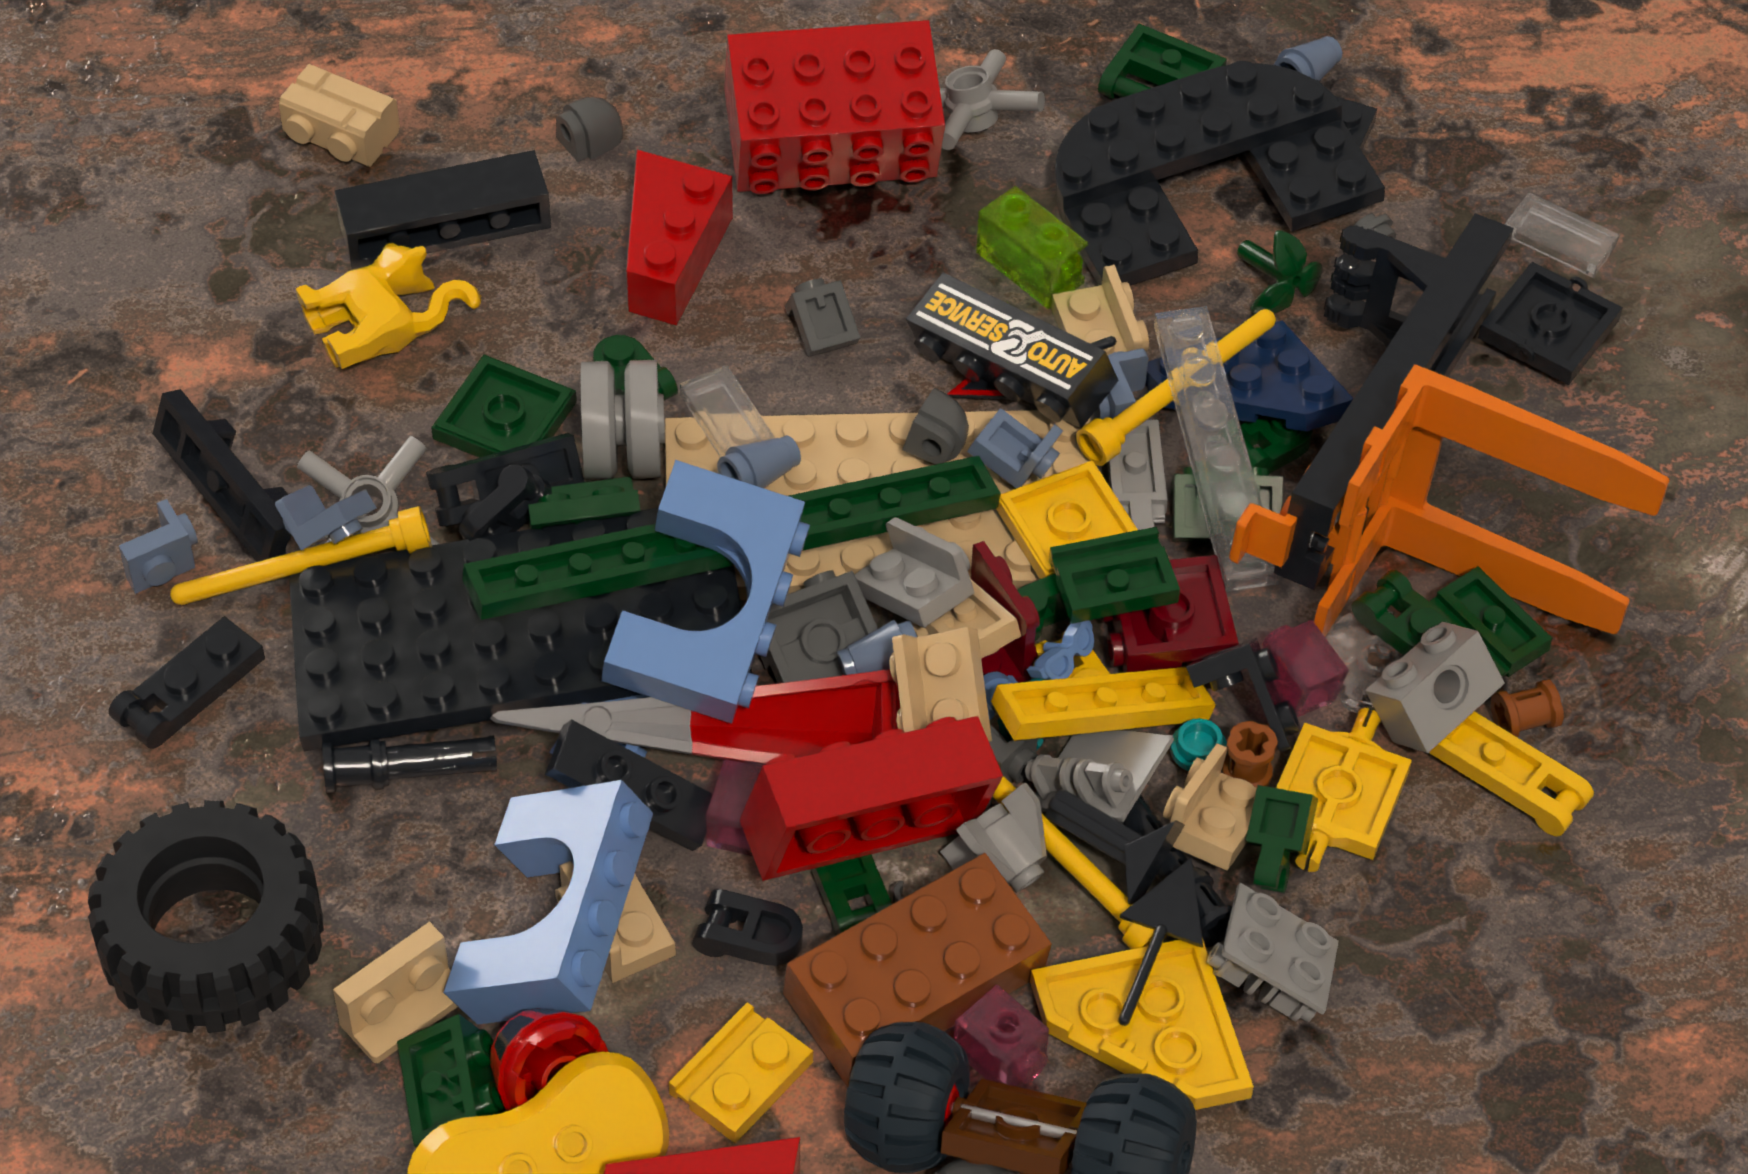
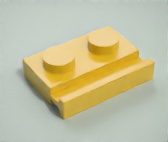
[669,1002,813,1144]

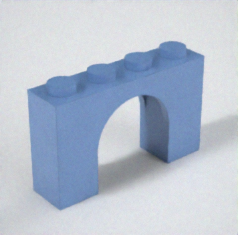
[601,460,810,723]
[443,780,653,1025]

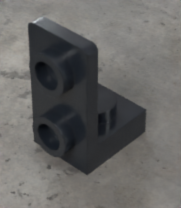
[1186,637,1301,752]

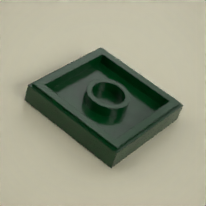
[431,354,577,458]

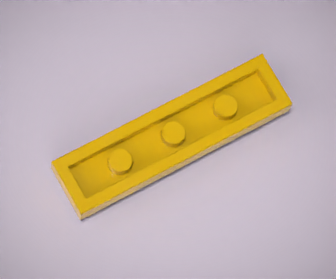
[991,667,1216,741]

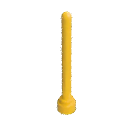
[1076,309,1276,466]
[170,506,432,605]
[992,776,1167,949]

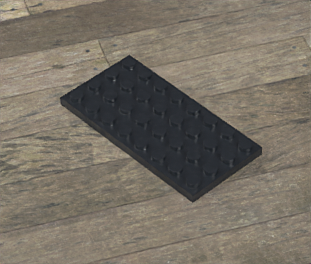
[289,507,752,752]

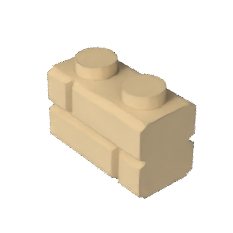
[279,64,400,167]

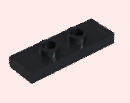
[545,719,718,851]

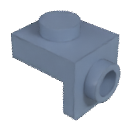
[1094,348,1149,419]
[967,408,1063,488]
[275,485,376,551]
[119,499,198,594]

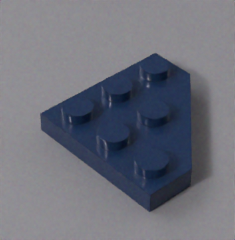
[1145,320,1354,432]

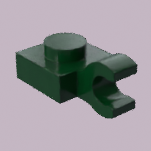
[1246,785,1318,894]

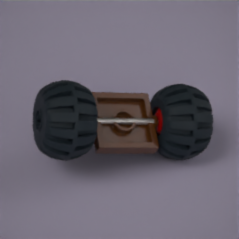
[844,1022,1197,1174]

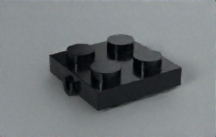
[1478,262,1623,385]

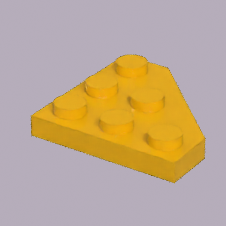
[1030,938,1254,1110]

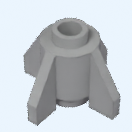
[940,783,1048,893]

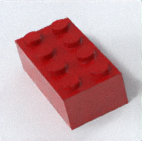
[739,716,1003,881]

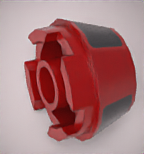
[490,1008,609,1111]

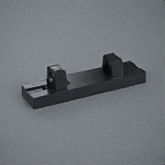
[152,389,291,562]

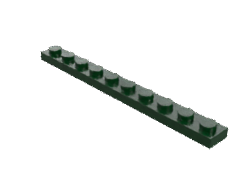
[462,455,1001,620]

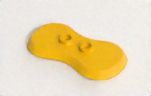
[407,1052,669,1174]

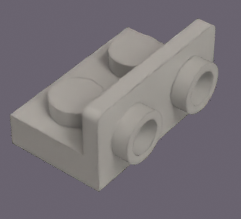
[855,517,975,628]

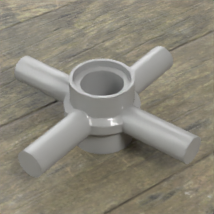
[940,49,1045,150]
[297,436,440,545]

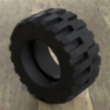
[88,800,324,1033]

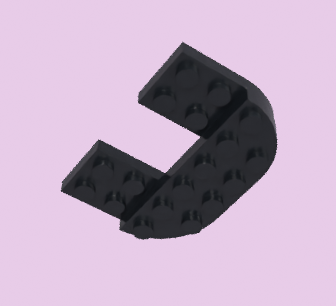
[1055,61,1385,286]

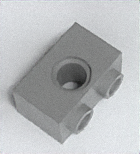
[1365,621,1505,753]

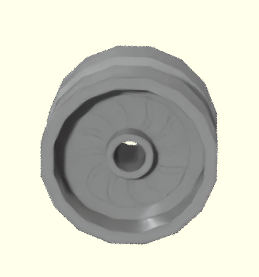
[581,360,665,480]

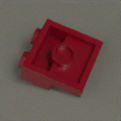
[1100,555,1239,673]

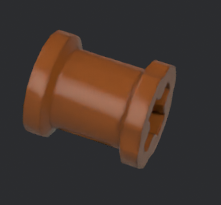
[1491,679,1564,737]
[1222,721,1278,788]

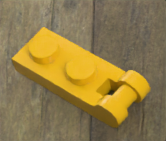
[1429,711,1594,837]

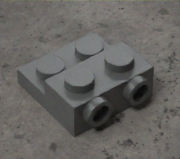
[760,570,878,683]

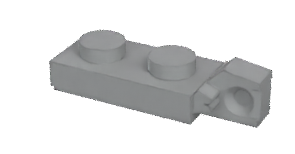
[1107,420,1167,530]

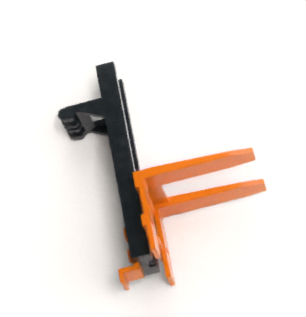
[1229,213,1670,648]

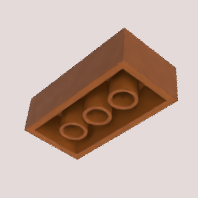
[783,853,1052,1087]

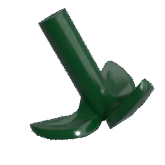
[1237,230,1322,314]

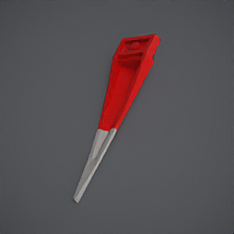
[490,669,901,766]

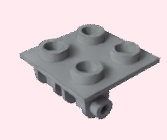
[1025,730,1174,822]
[1206,883,1339,1022]

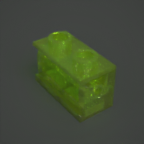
[976,186,1088,309]

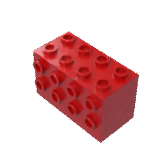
[724,20,945,194]

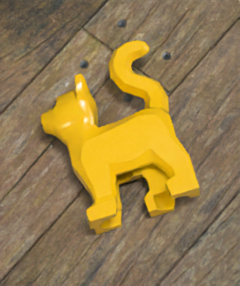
[296,243,481,369]

